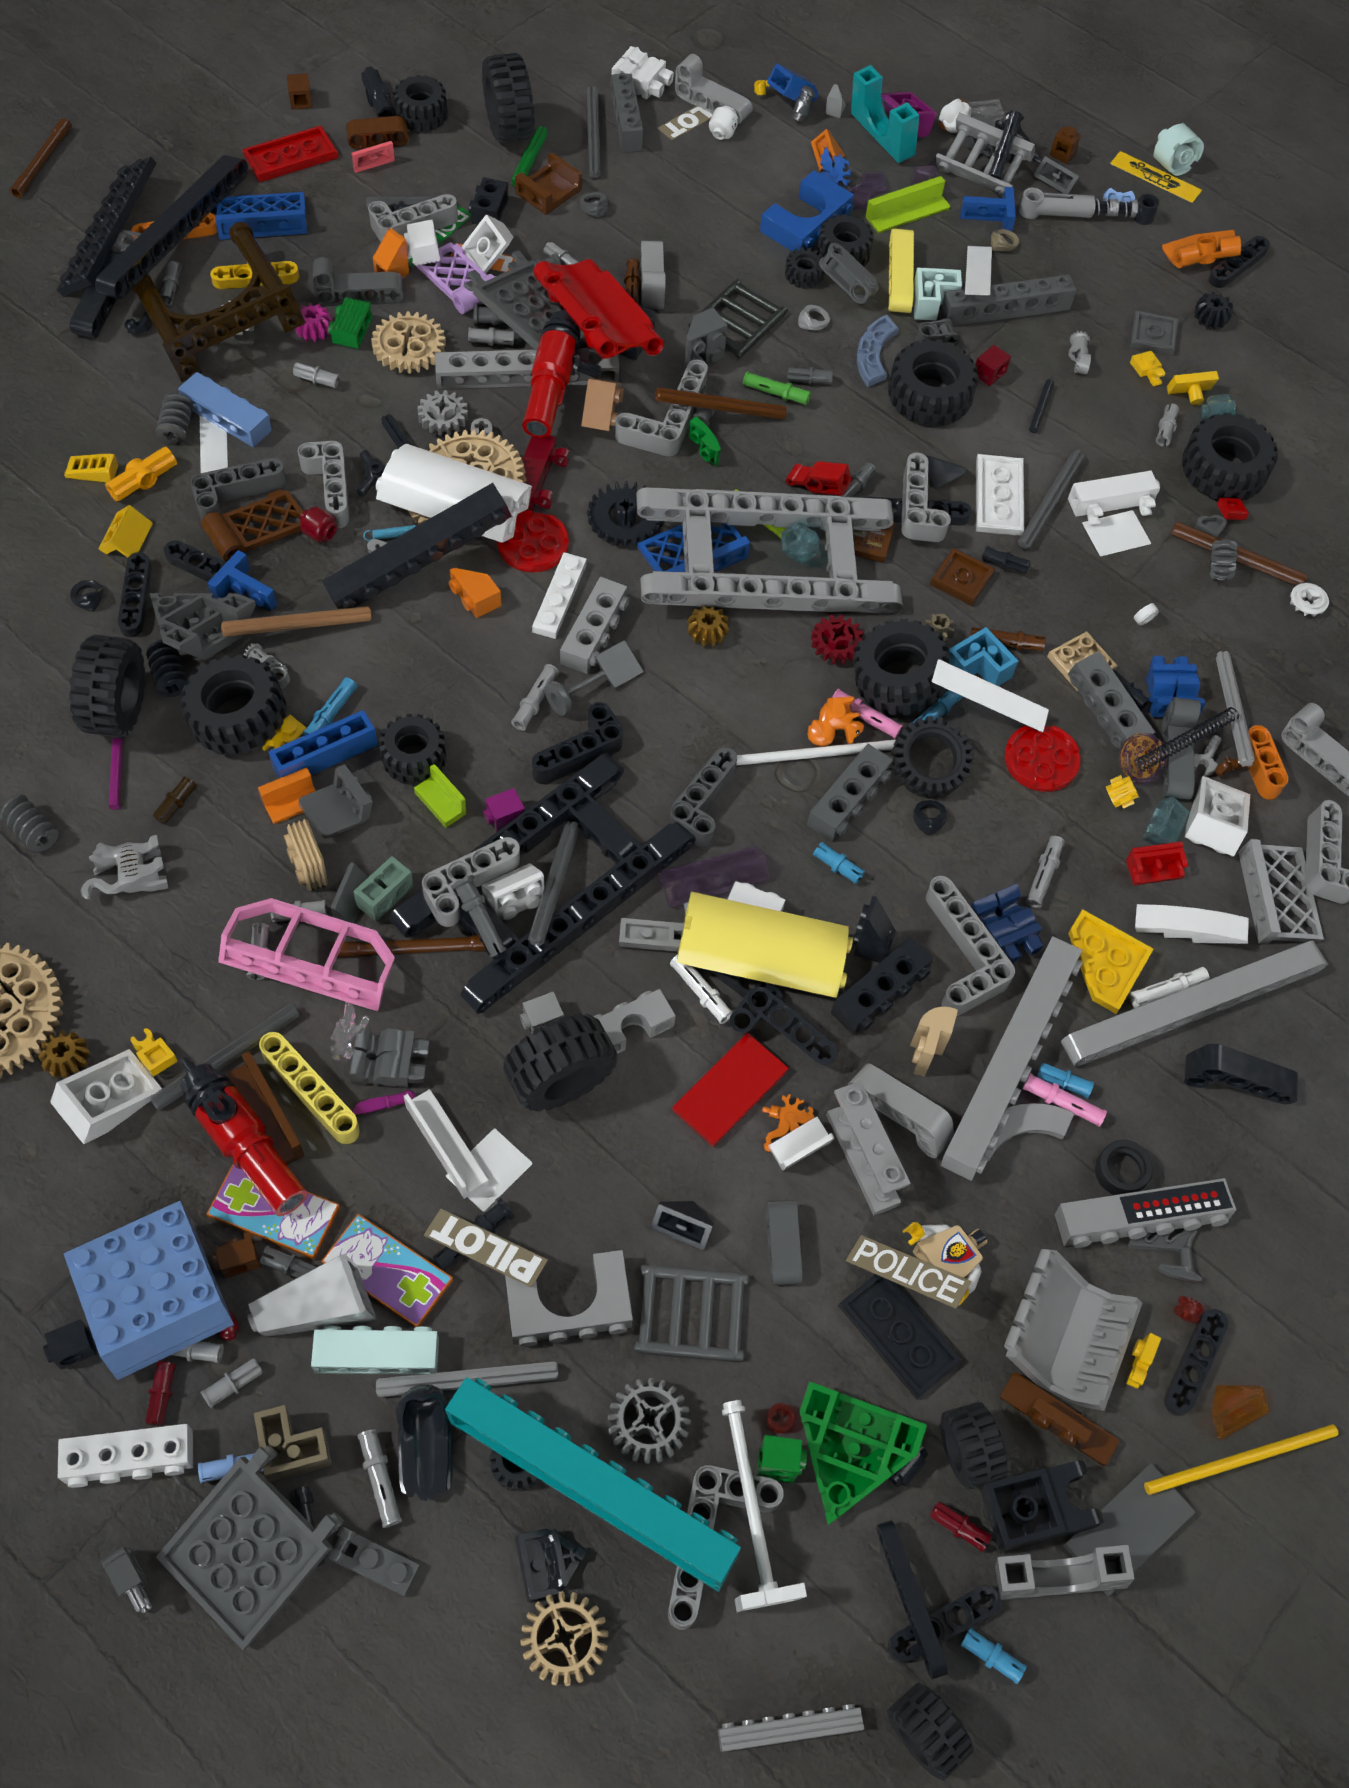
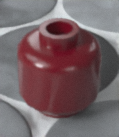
[300,506,337,543]

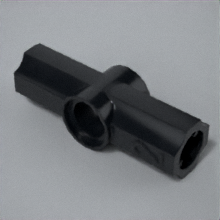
[361,67,395,118]

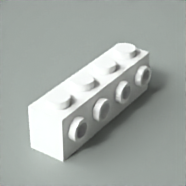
[58,1424,193,1488]

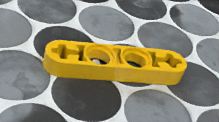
[210,261,299,289]

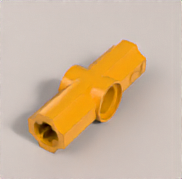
[105,447,177,502]

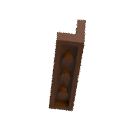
[227,1051,305,1165]

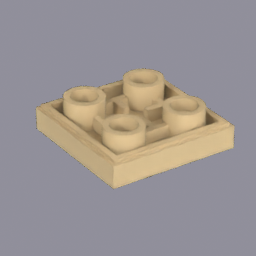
[1047,631,1117,691]

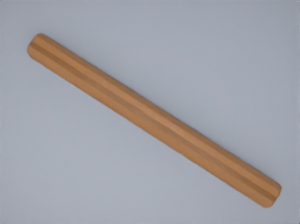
[221,606,372,637]

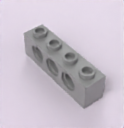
[560,577,629,674]

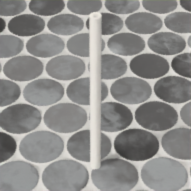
[736,740,896,766]

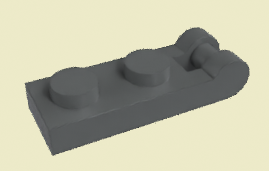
[325,1526,420,1597]

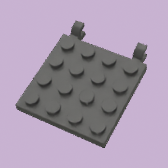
[464,250,580,351]
[156,1445,344,1650]

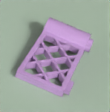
[416,242,496,314]

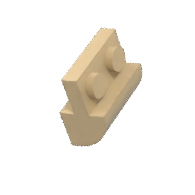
[910,1007,958,1077]

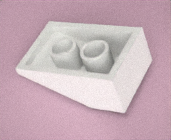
[1185,776,1250,856]
[50,1049,162,1144]

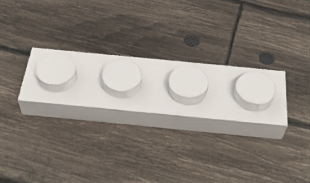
[532,552,587,639]

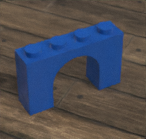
[760,170,854,252]

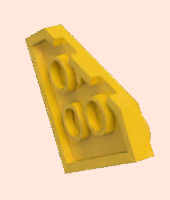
[1068,909,1153,1014]

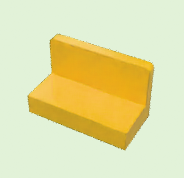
[98,505,152,558]

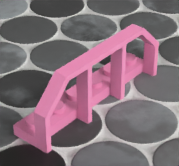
[219,898,395,1011]

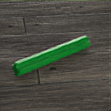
[511,126,548,187]

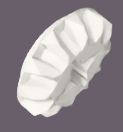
[1290,583,1329,617]

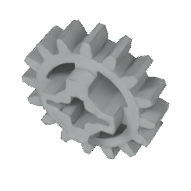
[417,390,468,436]

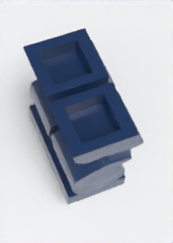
[971,883,1044,963]

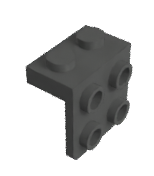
[299,764,373,839]

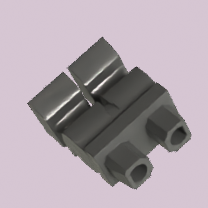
[350,1023,430,1089]

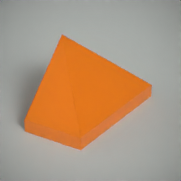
[811,129,846,172]

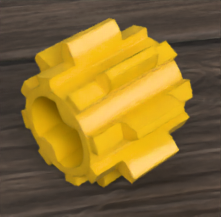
[1106,775,1139,809]

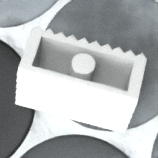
[404,220,440,266]

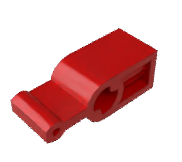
[786,461,852,496]

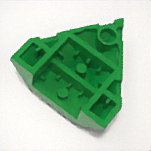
[800,1381,927,1525]

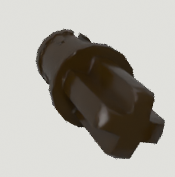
[153,776,197,824]

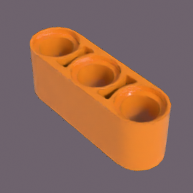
[1248,725,1288,800]

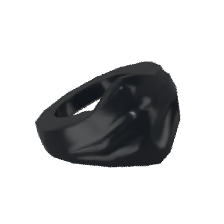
[70,580,103,611]
[913,800,947,835]

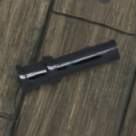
[432,1197,515,1271]

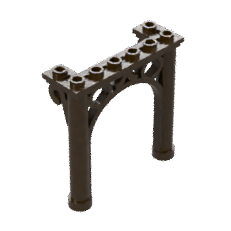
[132,222,306,382]

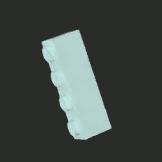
[311,1325,439,1375]

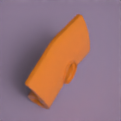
[1162,230,1241,268]

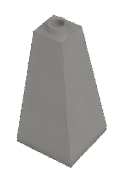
[248,1254,377,1337]

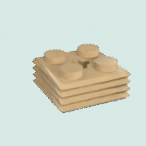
[284,819,328,891]

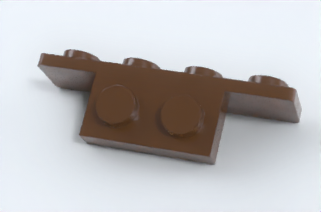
[1000,1372,1119,1466]

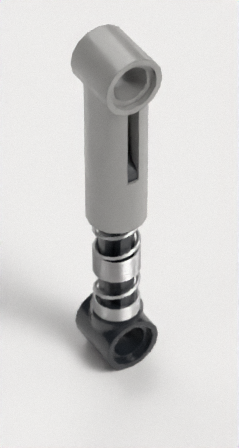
[1019,188,1159,225]

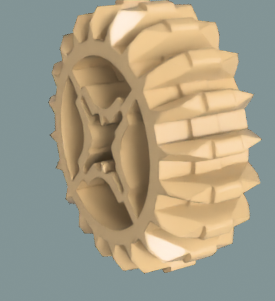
[521,1592,608,1686]

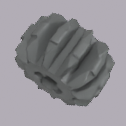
[1210,539,1237,580]

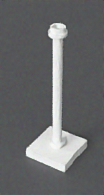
[722,1400,807,1612]

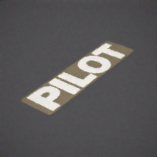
[657,106,713,140]
[424,1209,548,1288]

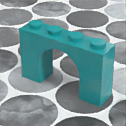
[851,65,919,163]

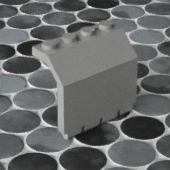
[1004,1249,1142,1411]

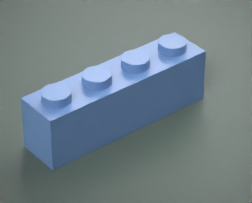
[178,372,272,448]

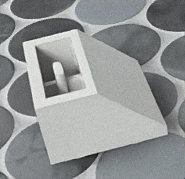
[481,863,544,920]

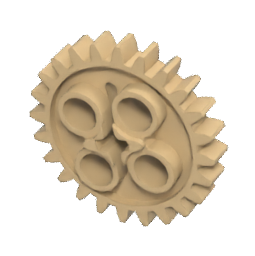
[371,311,446,374]

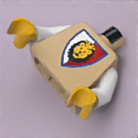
[903,1222,988,1306]

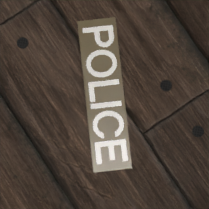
[845,1235,972,1309]

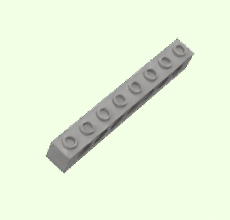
[435,348,619,389]

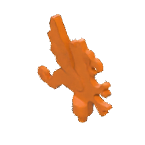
[762,1094,814,1152]

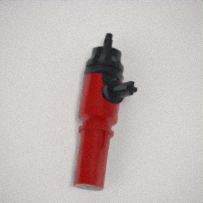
[522,309,601,438]
[180,1057,308,1216]

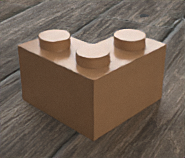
[581,378,624,431]

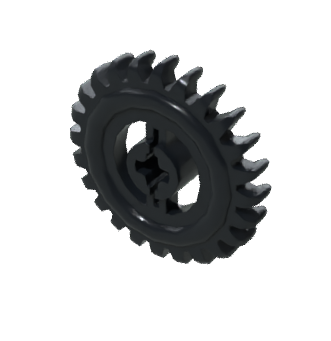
[587,481,664,547]

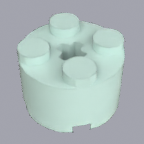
[1153,123,1204,176]

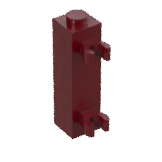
[522,435,569,512]

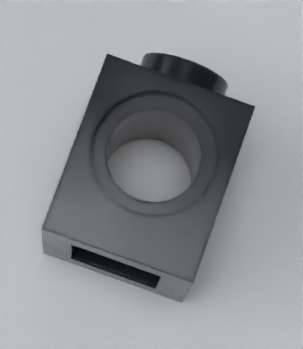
[43,1319,96,1369]

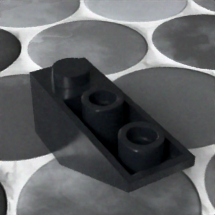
[852,896,896,963]

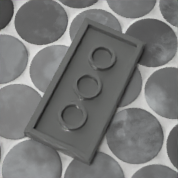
[1063,1463,1196,1596]

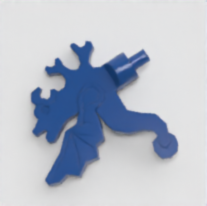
[820,147,852,187]

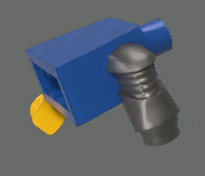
[754,63,818,123]

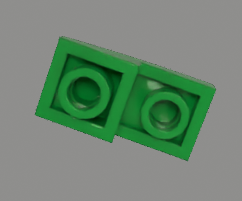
[689,416,721,467]

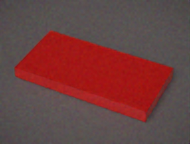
[242,126,338,183]
[672,1033,789,1147]

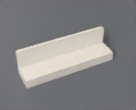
[404,1089,489,1199]

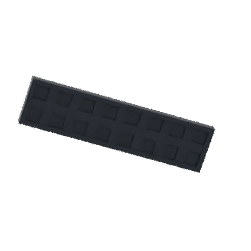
[56,156,157,296]

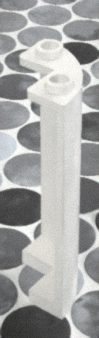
[376,444,532,543]

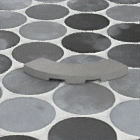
[984,1103,1074,1161]

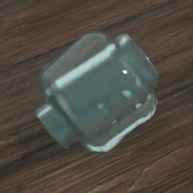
[1202,394,1236,418]

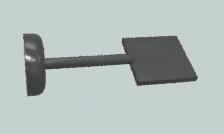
[545,640,644,716]

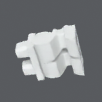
[611,46,674,100]

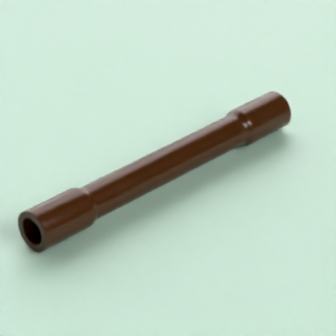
[10,118,72,198]

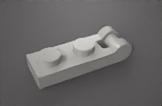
[619,918,684,952]

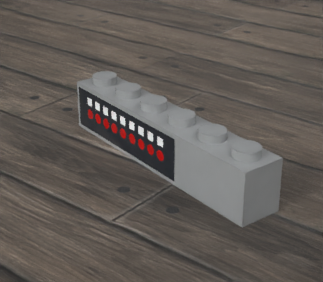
[1055,1178,1236,1248]

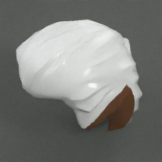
[938,99,972,133]

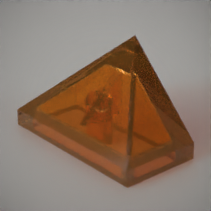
[1211,1385,1269,1440]

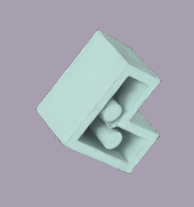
[913,268,962,321]

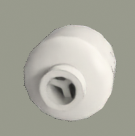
[709,106,739,140]

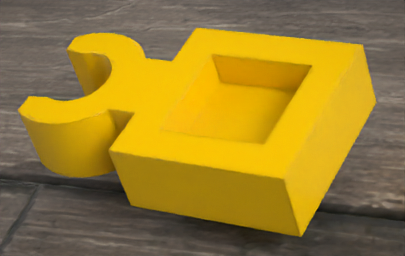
[262,715,306,751]
[130,1028,177,1077]
[1126,1333,1161,1389]

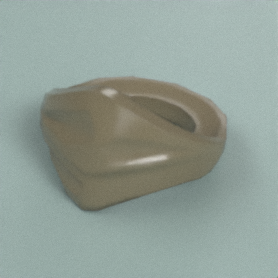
[991,229,1019,252]

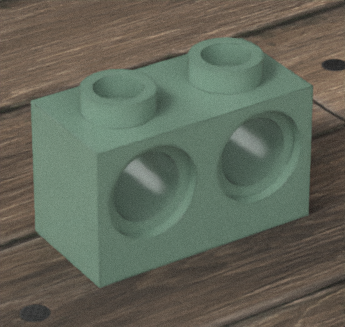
[353,856,414,922]

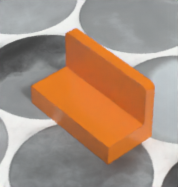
[258,767,316,824]

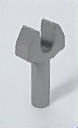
[1194,735,1221,777]

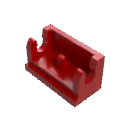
[1126,842,1188,885]

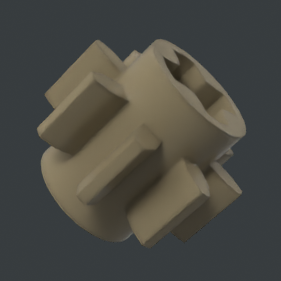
[924,614,954,641]

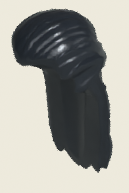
[396,1384,453,1501]

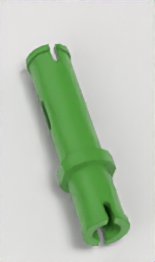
[743,371,811,406]

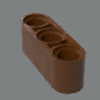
[346,116,409,150]

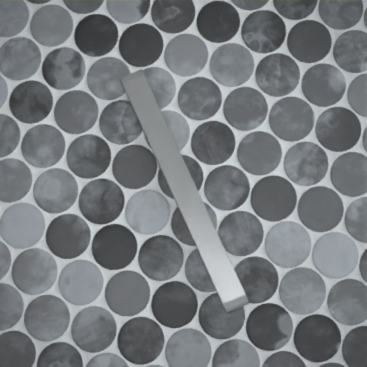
[1061,941,1328,1067]

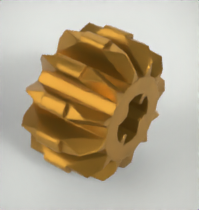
[687,605,729,647]
[38,1030,90,1079]

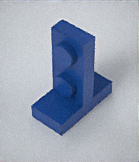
[960,187,1016,232]
[207,550,277,611]

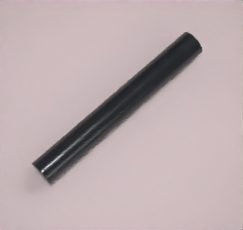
[1029,379,1054,433]

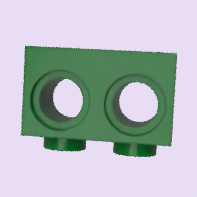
[757,1435,807,1484]

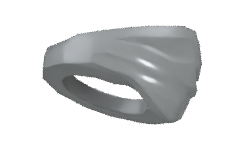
[798,305,830,330]

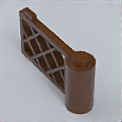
[200,489,303,562]

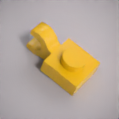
[1130,351,1165,386]

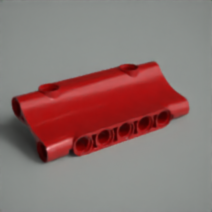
[533,259,664,359]

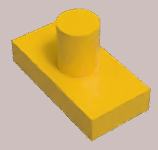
[1167,371,1219,405]

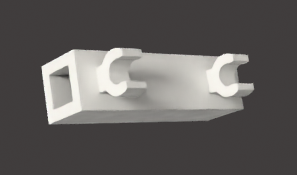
[1068,471,1160,525]

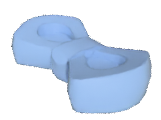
[1103,188,1135,202]

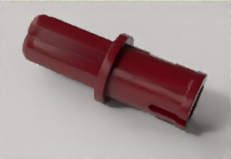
[145,1361,176,1426]
[930,1502,992,1552]

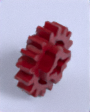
[811,614,864,664]

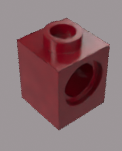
[975,345,1011,386]

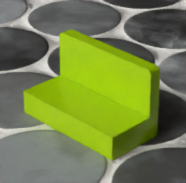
[414,764,467,828]

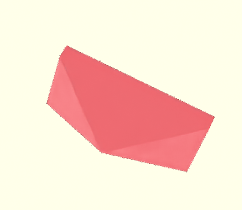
[352,141,395,173]

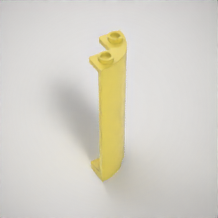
[677,892,853,998]

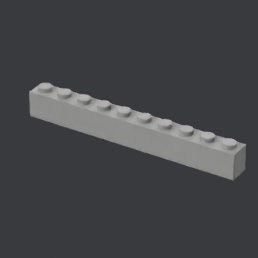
[940,936,1083,1181]

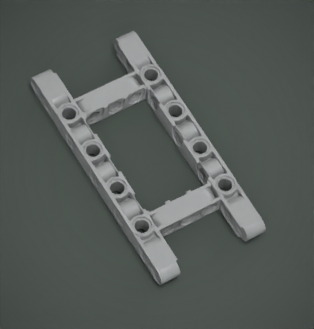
[636,487,903,613]

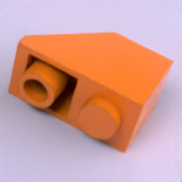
[373,228,409,278]
[449,568,501,618]

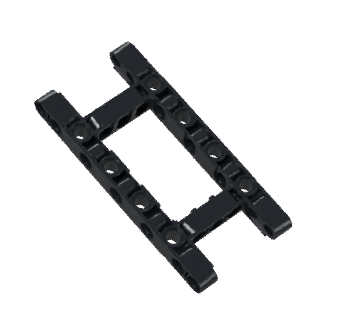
[389,753,696,1014]

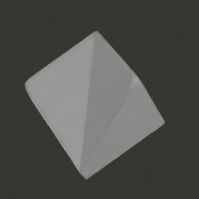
[825,84,846,118]

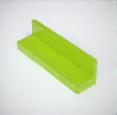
[866,176,950,233]

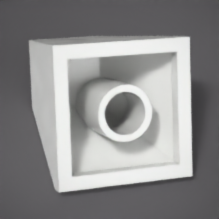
[462,215,513,274]

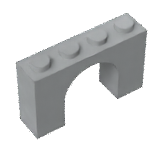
[505,1250,633,1347]
[995,1545,1134,1600]

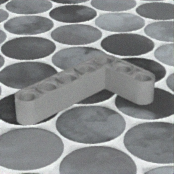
[615,359,708,457]
[926,876,1015,1016]
[668,1465,783,1630]

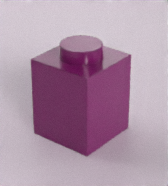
[483,788,525,832]

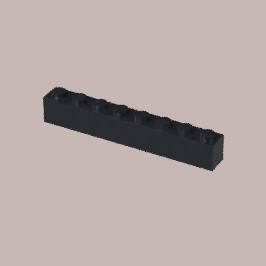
[322,482,512,609]

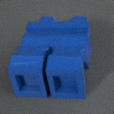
[1146,656,1206,717]

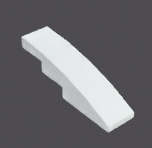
[1135,904,1249,944]

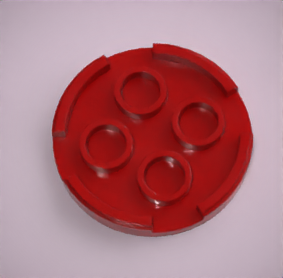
[497,510,569,572]
[1004,725,1080,792]

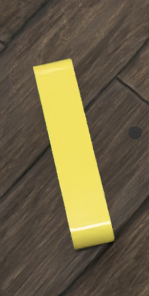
[888,228,914,313]
[259,1032,360,1144]

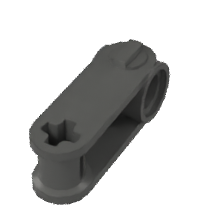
[819,243,879,304]

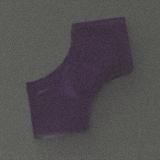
[846,172,887,210]

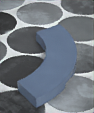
[857,314,899,387]

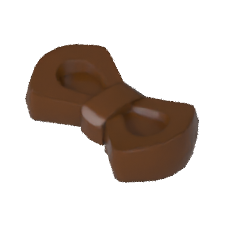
[1215,756,1247,778]

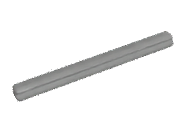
[1216,651,1255,767]
[376,1361,558,1397]

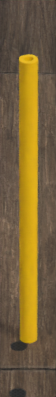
[1144,1424,1338,1495]

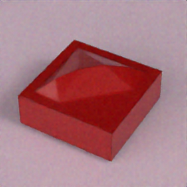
[1217,498,1249,520]

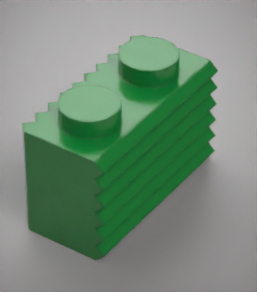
[328,297,373,349]

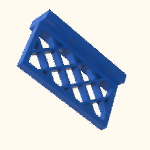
[216,192,308,240]
[638,523,750,573]

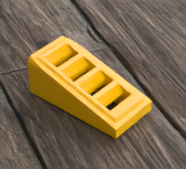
[64,454,118,483]

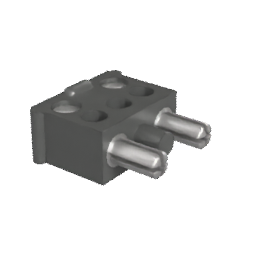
[101,1547,152,1613]

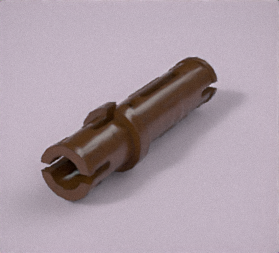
[624,258,642,304]
[970,627,1046,652]

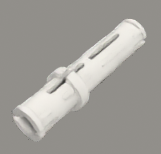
[670,955,733,1024]
[1129,967,1210,1008]

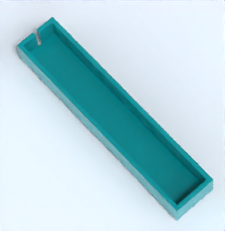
[445,1377,741,1592]

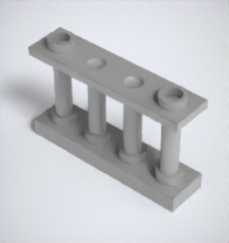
[936,112,1035,197]
[826,1081,911,1216]

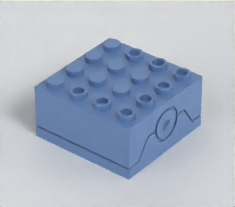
[64,1201,234,1380]

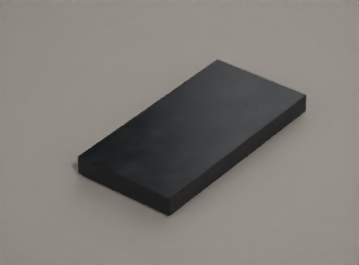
[838,1274,962,1400]

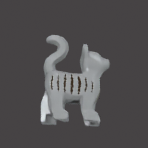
[81,835,168,899]

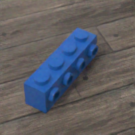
[268,710,378,779]

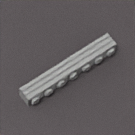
[718,1704,864,1752]

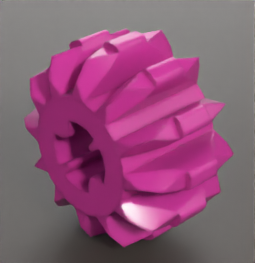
[295,303,332,342]

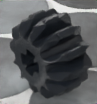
[1194,292,1233,330]

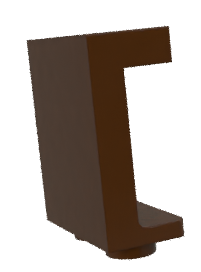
[515,152,582,215]

